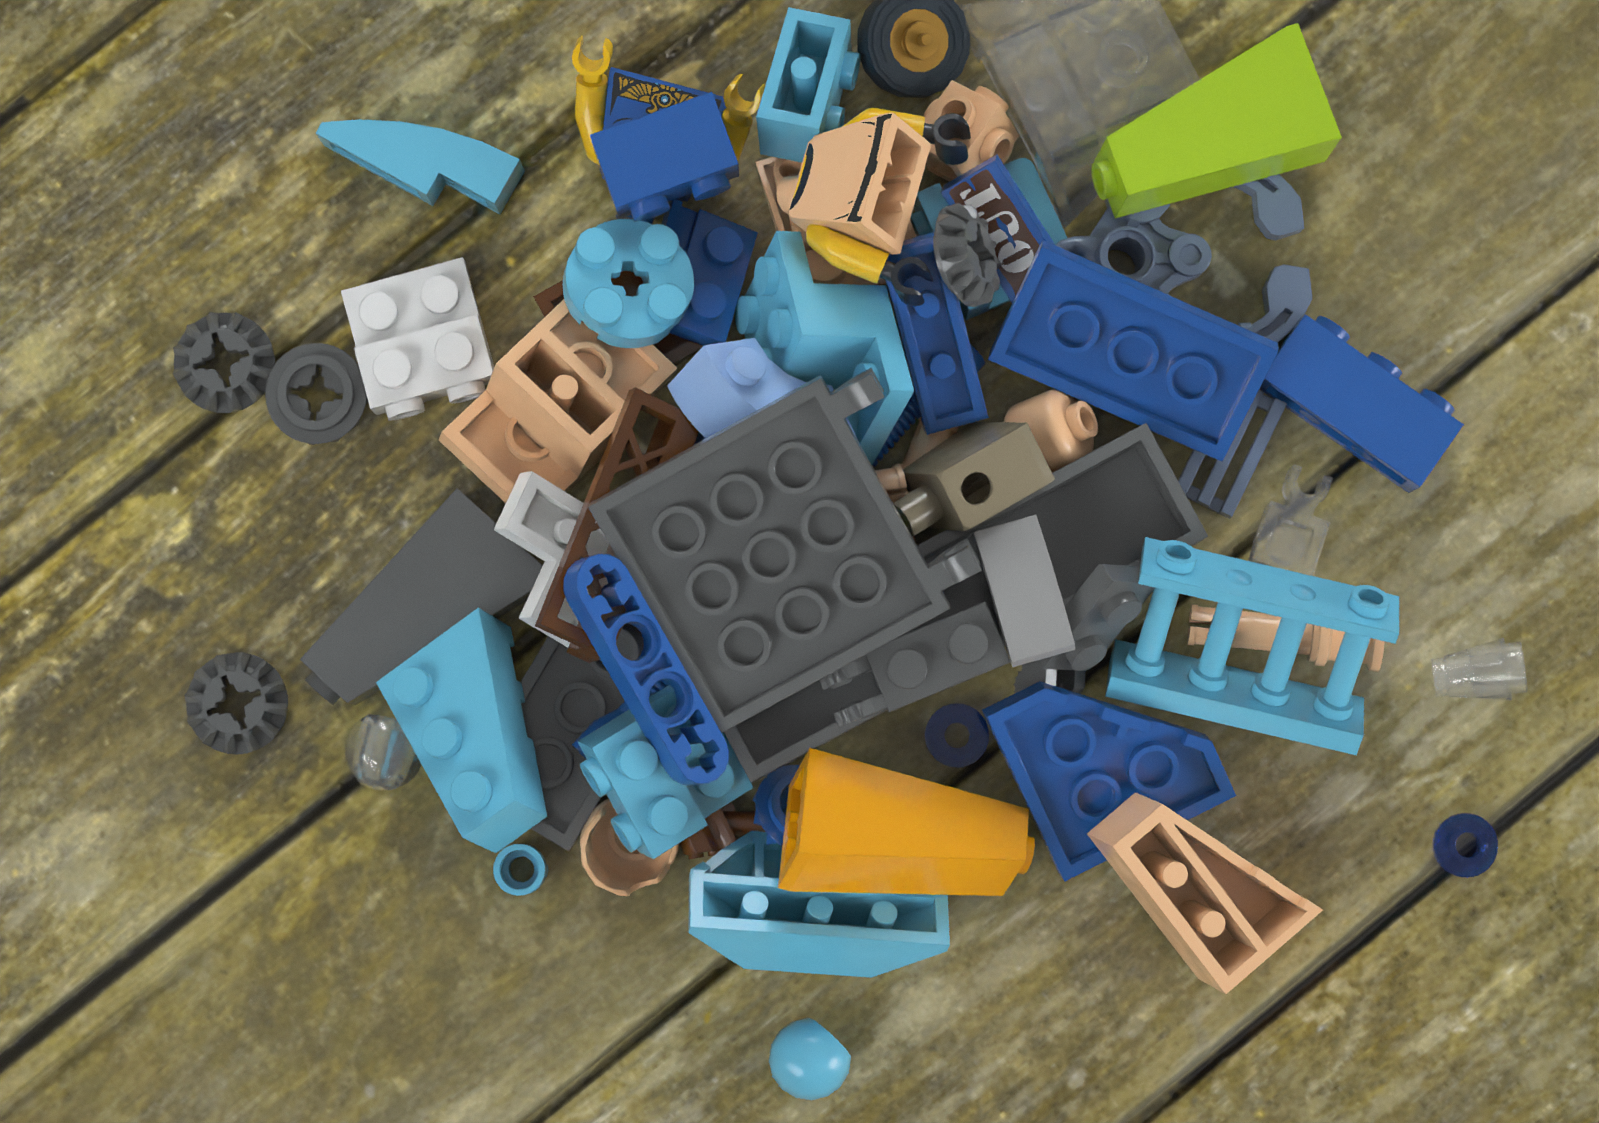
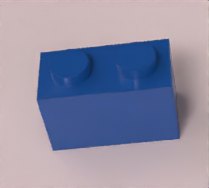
[590,92,739,222]

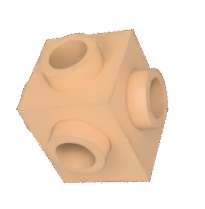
[923,80,1020,182]

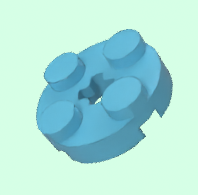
[562,219,694,348]

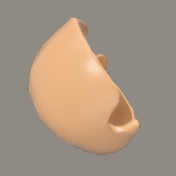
[580,799,679,896]

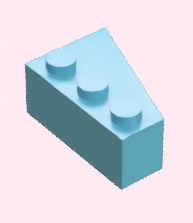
[376,607,547,853]

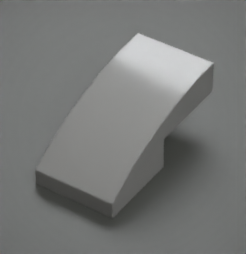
[974,515,1075,667]

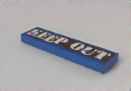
[940,154,1079,400]

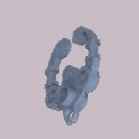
[1055,174,1312,342]

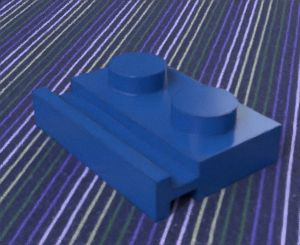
[643,199,758,346]

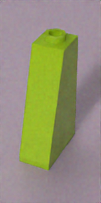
[1091,23,1342,219]

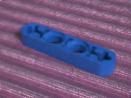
[563,554,729,785]

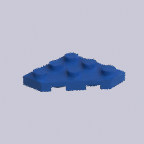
[982,681,1236,882]

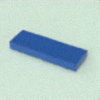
[885,232,989,435]

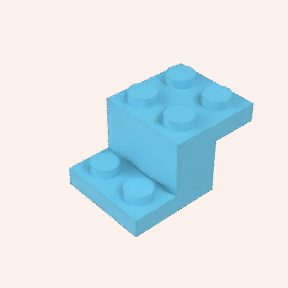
[735,231,914,465]

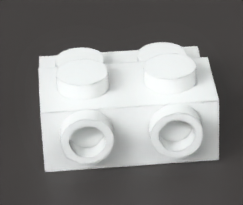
[341,257,494,420]

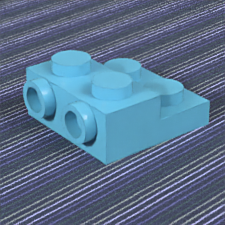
[577,685,754,859]

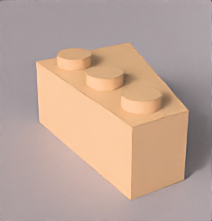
[1087,792,1323,994]

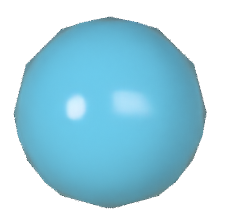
[769,1018,851,1100]

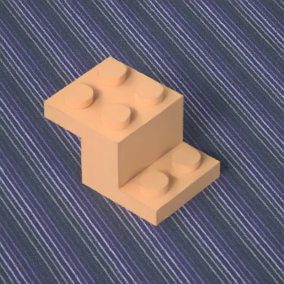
[439,299,677,503]

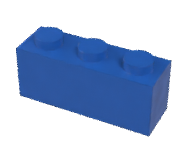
[1260,314,1464,493]

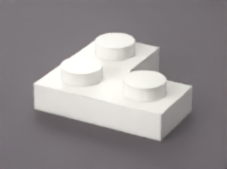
[494,471,609,647]

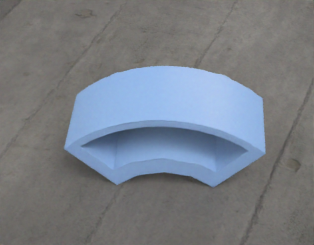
[667,338,858,440]

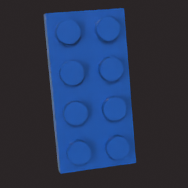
[988,240,1279,462]

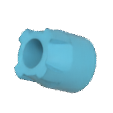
[493,844,549,896]

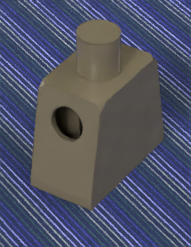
[893,422,1055,537]

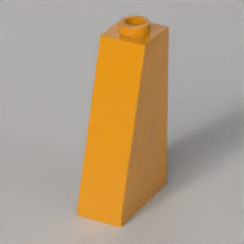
[778,748,1035,896]

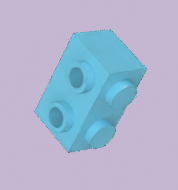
[756,7,861,163]

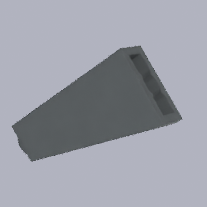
[300,488,543,705]

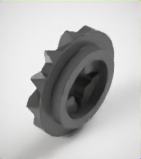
[933,203,1001,307]
[173,312,275,413]
[265,343,368,445]
[184,652,288,754]

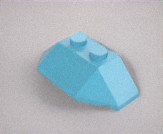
[688,831,950,978]

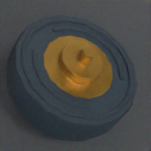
[857,0,970,98]

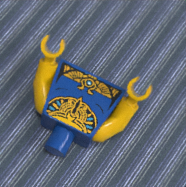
[572,36,765,225]

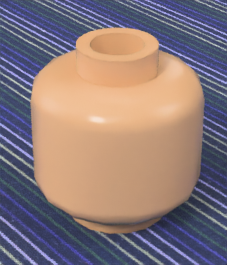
[1004,388,1098,473]

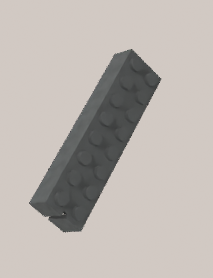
[724,423,1208,783]

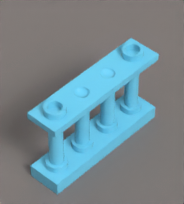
[1105,537,1399,755]

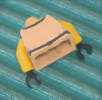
[776,108,971,306]

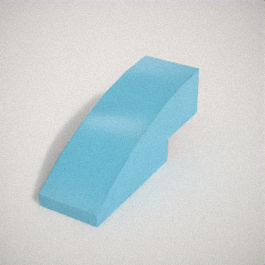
[316,119,525,215]

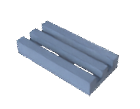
[1178,390,1287,519]

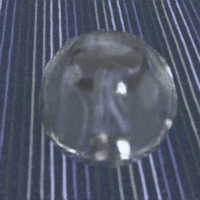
[345,714,422,790]

